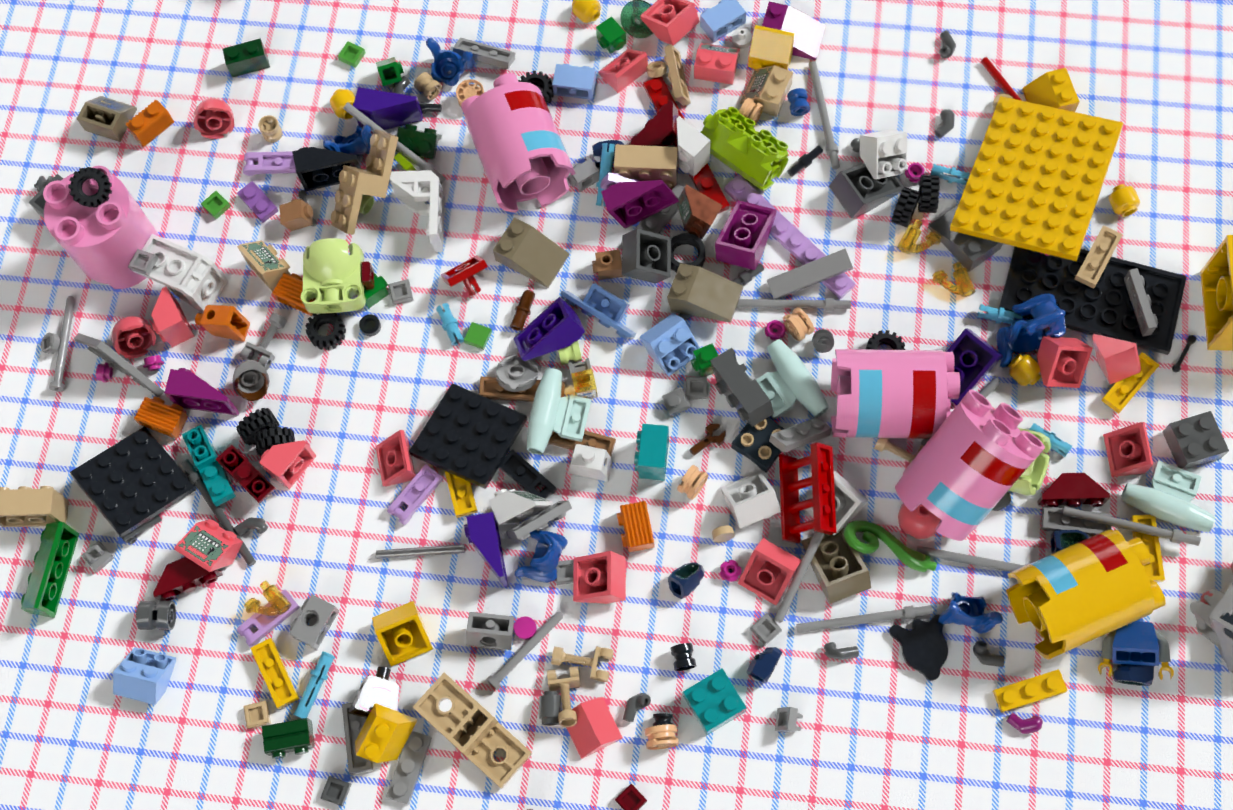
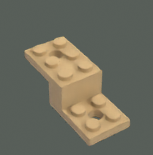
[331,129,398,235]
[413,672,533,789]

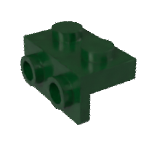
[396,124,442,159]

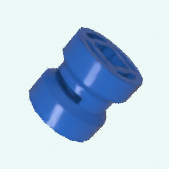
[787,88,810,116]

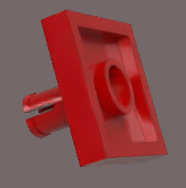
[441,255,488,296]

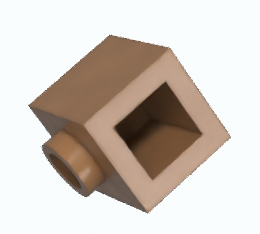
[279,199,314,231]
[592,249,623,280]

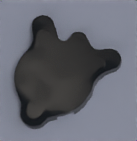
[889,614,948,681]

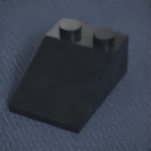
[292,147,361,192]

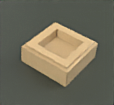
[243,700,271,729]

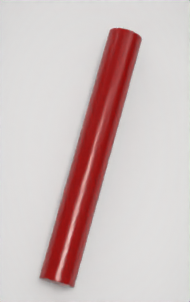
[980,57,1022,101]

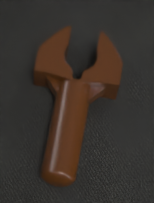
[689,423,726,456]

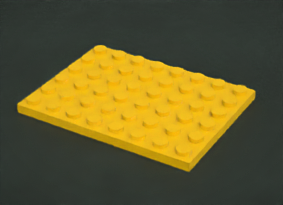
[950,96,1124,261]

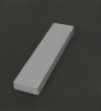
[767,248,854,300]

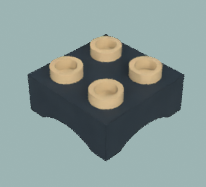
[731,417,784,473]

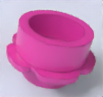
[905,163,925,183]
[765,320,786,341]
[143,355,164,371]
[96,362,113,383]
[720,560,742,582]

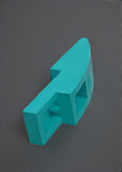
[182,425,236,507]

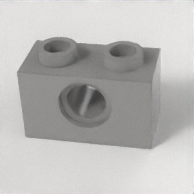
[289,594,339,650]
[466,612,514,650]

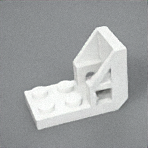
[389,170,445,252]
[133,234,228,313]

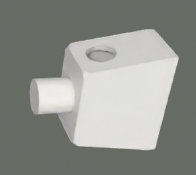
[568,444,613,482]

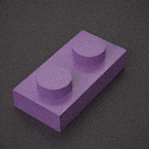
[237,181,279,223]

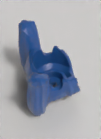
[426,38,475,86]
[323,125,372,155]
[1012,294,1066,337]
[996,319,1046,368]
[514,529,568,583]
[938,592,1003,634]

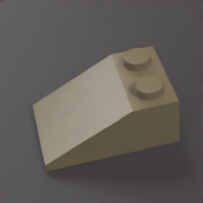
[493,217,570,288]
[667,263,743,323]
[801,528,871,604]

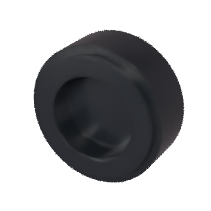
[359,314,381,337]

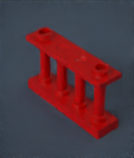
[779,442,837,544]

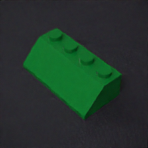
[21,521,79,618]

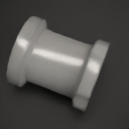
[568,358,593,381]

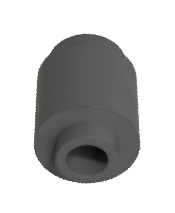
[539,691,562,726]

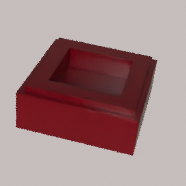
[362,261,374,290]
[615,783,648,810]

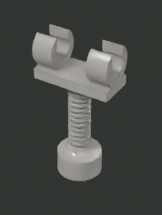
[240,313,287,370]

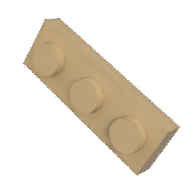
[664,44,691,106]
[1075,225,1123,289]

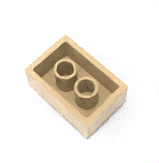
[614,144,678,189]
[0,486,69,527]

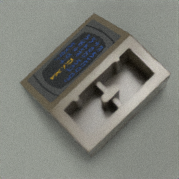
[76,96,137,142]

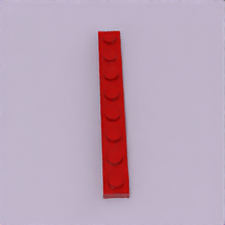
[643,76,730,214]

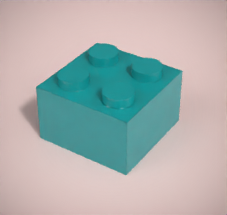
[634,423,669,481]
[683,668,747,735]

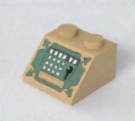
[740,65,793,117]
[237,240,291,292]

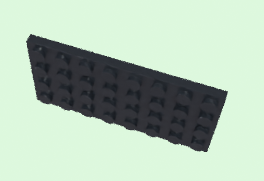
[998,246,1187,355]

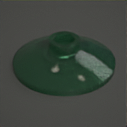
[620,0,653,39]

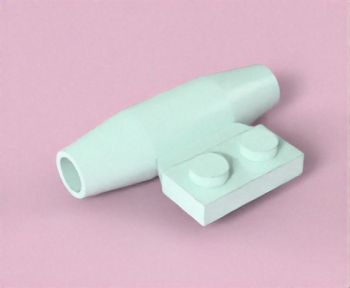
[756,339,830,420]
[526,368,592,455]
[1121,460,1215,533]

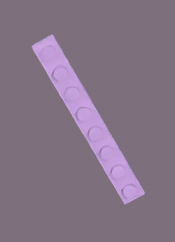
[724,175,856,300]

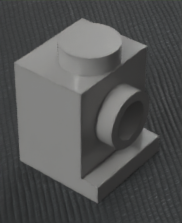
[567,155,599,192]

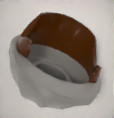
[232,360,270,401]

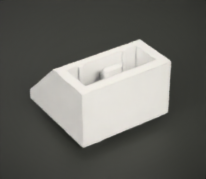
[860,129,907,179]

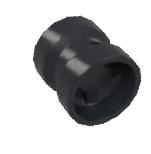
[670,643,697,671]

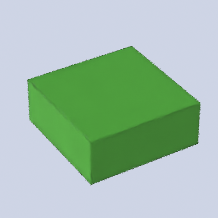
[338,41,366,68]
[201,191,231,219]
[464,322,492,350]

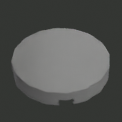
[496,355,538,392]

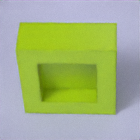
[394,152,417,171]

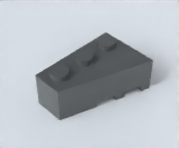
[710,348,774,427]

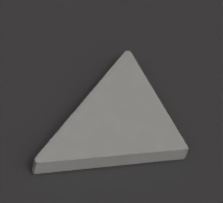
[74,333,165,397]

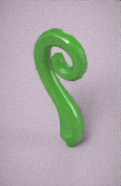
[844,520,937,573]

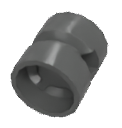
[136,600,176,630]

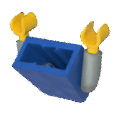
[1098,618,1174,680]

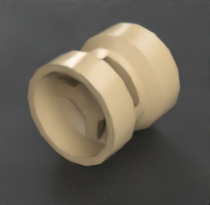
[414,72,442,100]
[258,115,283,143]

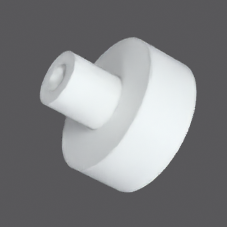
[732,28,752,49]

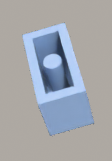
[700,0,746,43]
[552,64,597,100]

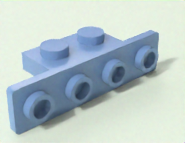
[560,283,637,339]

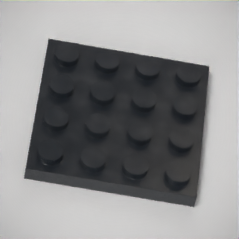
[409,383,528,489]
[70,426,196,538]

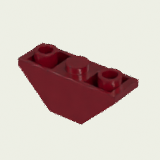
[628,100,678,147]
[216,444,276,504]
[1037,473,1110,508]
[153,557,223,601]

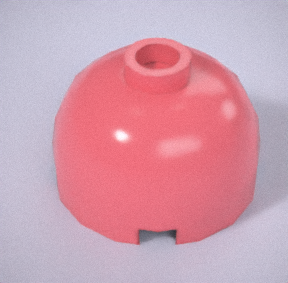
[193,98,234,139]
[111,316,156,359]
[898,503,941,540]

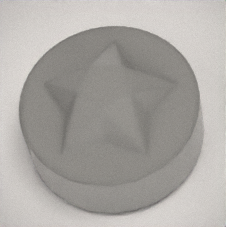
[41,332,60,354]

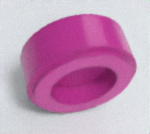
[514,616,537,640]

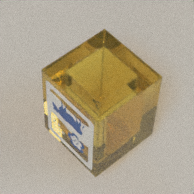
[571,369,598,399]

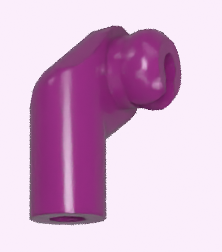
[1006,712,1043,734]

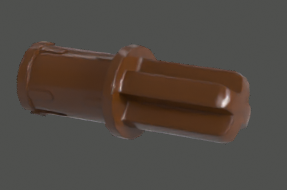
[510,290,535,331]

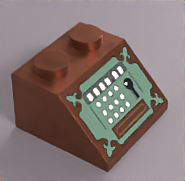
[677,184,723,239]

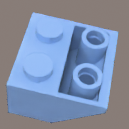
[639,313,700,377]
[113,647,176,705]

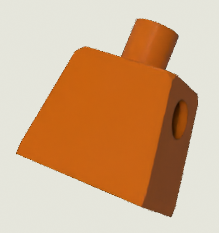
[195,305,250,342]

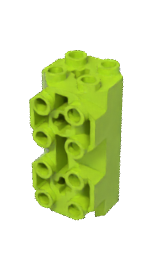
[700,107,789,191]

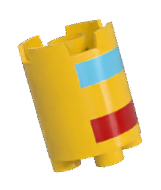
[1006,530,1166,659]

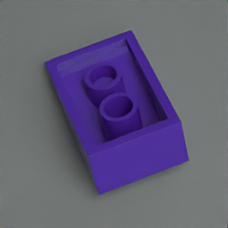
[353,87,423,130]
[513,297,585,361]
[946,328,1003,405]
[464,512,509,587]

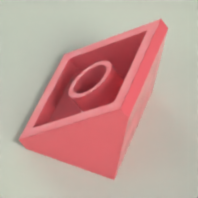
[598,49,648,93]
[1092,334,1141,384]
[1103,422,1153,477]
[375,430,415,486]
[566,697,623,759]

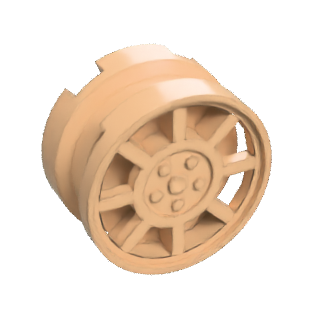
[456,79,484,107]
[739,98,764,127]
[783,307,815,342]
[677,465,709,500]
[644,724,679,750]

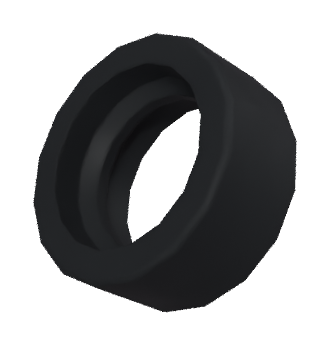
[671,233,706,273]

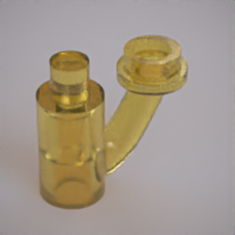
[897,219,941,254]
[932,262,976,297]
[244,580,292,616]

